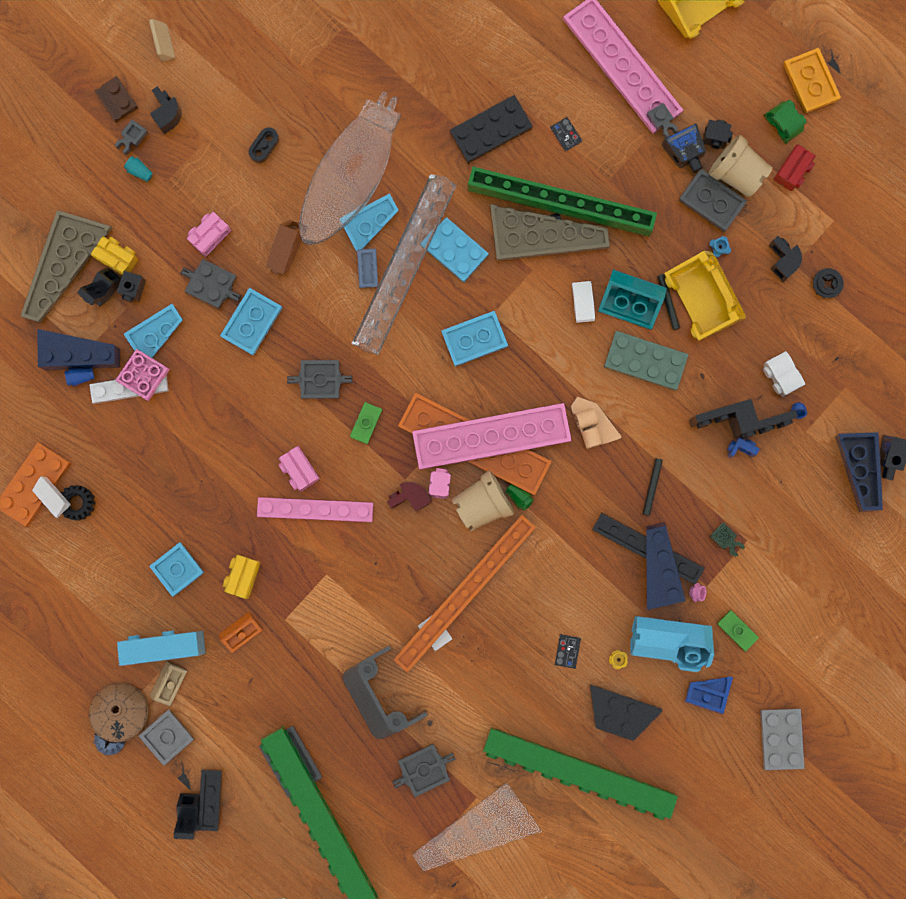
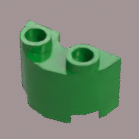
[763,100,807,144]

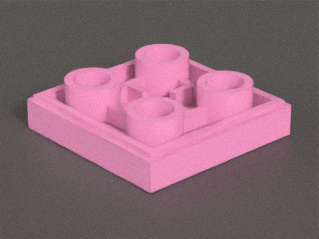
[115,349,169,402]

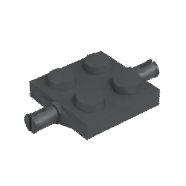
[181,259,241,310]
[287,360,353,399]
[392,743,456,797]

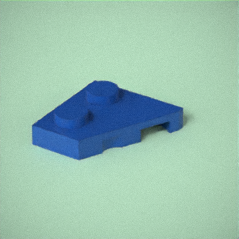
[684,677,733,714]

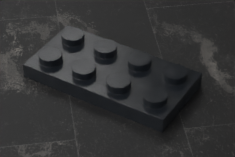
[450,95,533,164]

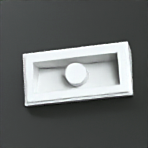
[32,476,71,518]

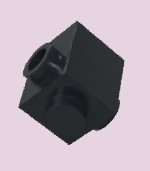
[703,119,733,149]
[117,271,146,303]

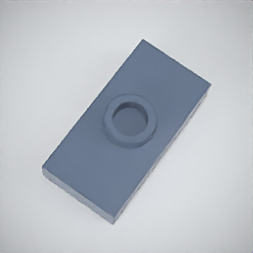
[357,249,378,288]

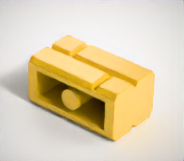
[91,236,138,275]
[223,555,261,599]

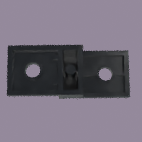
[689,399,798,439]

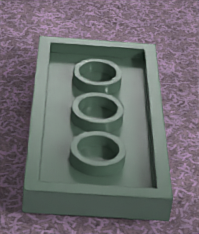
[604,331,689,391]

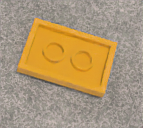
[783,48,841,114]

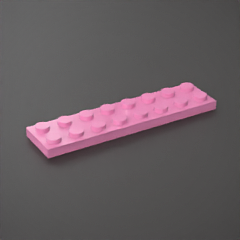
[563,0,683,134]
[412,403,571,470]

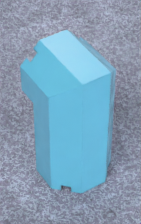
[630,616,714,672]

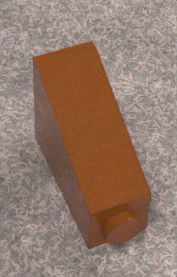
[266,220,308,275]

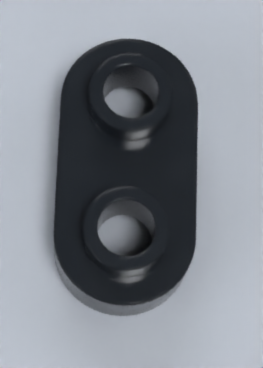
[249,127,279,163]

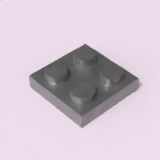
[139,709,195,766]

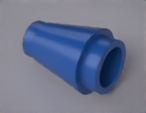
[65,368,94,387]

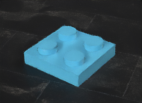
[149,542,205,597]

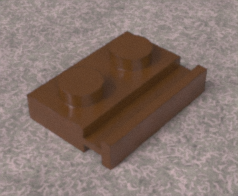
[94,76,138,122]

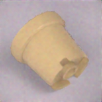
[709,135,773,197]
[452,470,514,532]

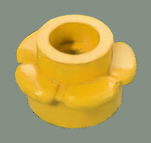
[609,650,628,669]

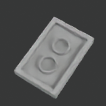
[760,708,804,770]

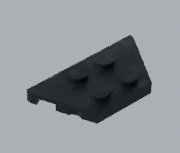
[590,684,663,741]

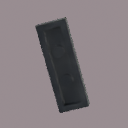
[198,769,222,831]

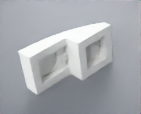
[572,281,595,323]

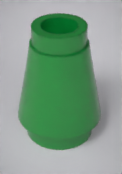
[505,484,534,511]

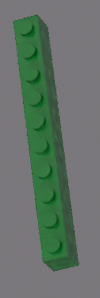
[468,167,657,237]
[260,725,379,899]
[483,727,678,820]

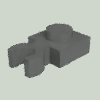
[647,103,678,138]
[115,119,148,155]

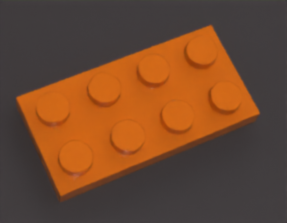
[0,442,71,527]

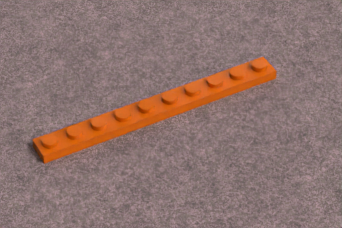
[393,515,536,673]

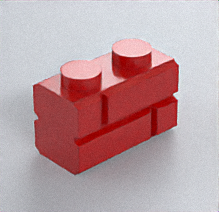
[773,144,816,191]

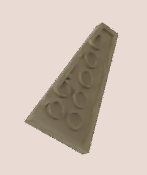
[490,204,610,261]
[20,210,112,323]

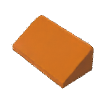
[218,612,263,654]

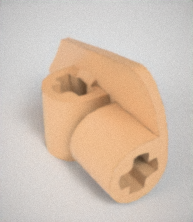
[571,397,621,449]

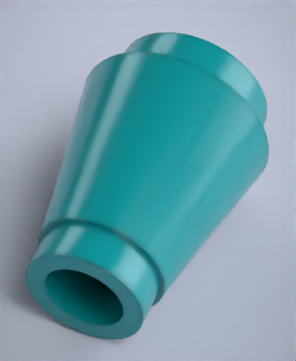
[124,156,153,182]

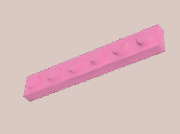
[257,497,374,522]

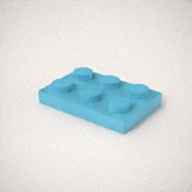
[422,217,489,283]
[220,288,283,356]
[441,311,508,367]

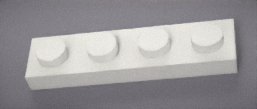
[89,375,169,404]

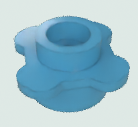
[709,236,731,257]

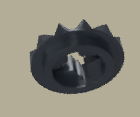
[813,268,844,298]

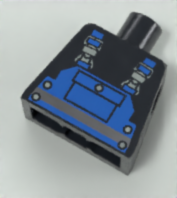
[662,123,706,173]
[880,435,906,480]

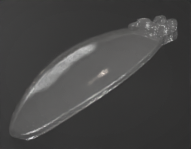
[299,92,401,245]

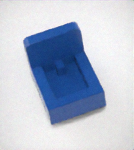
[727,438,760,458]

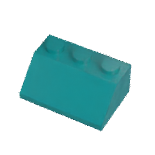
[598,269,667,330]

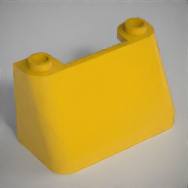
[658,0,744,39]
[664,251,746,341]

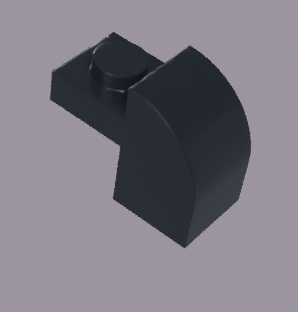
[150,86,181,134]
[769,236,802,282]
[77,268,121,306]
[174,793,200,840]

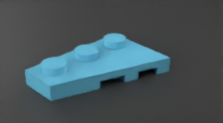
[340,194,399,252]
[124,304,183,358]

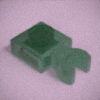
[709,522,745,557]

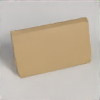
[149,19,175,62]
[150,661,187,706]

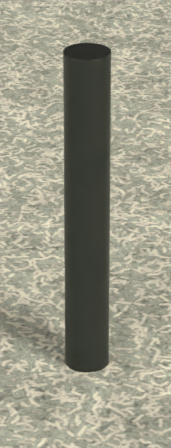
[657,274,680,330]
[642,458,663,516]

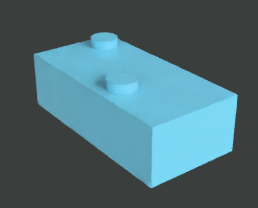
[117,631,206,666]

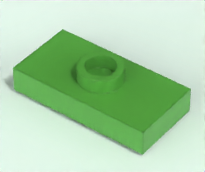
[350,402,383,445]
[717,610,759,652]

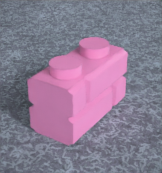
[187,212,232,257]
[278,446,320,492]
[429,468,451,499]

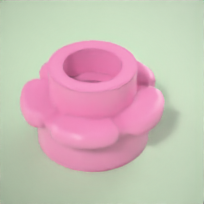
[690,583,706,602]

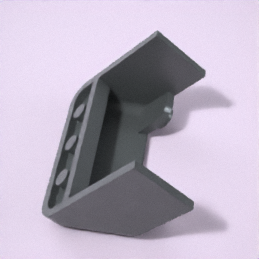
[343,645,428,739]

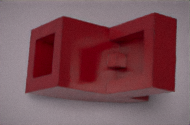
[387,482,432,512]

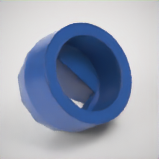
[791,402,807,419]

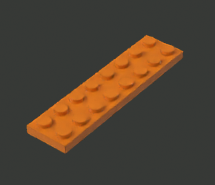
[398,393,552,496]

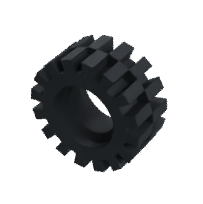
[60,485,96,521]

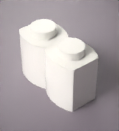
[763,351,805,397]

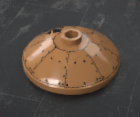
[89,683,149,742]

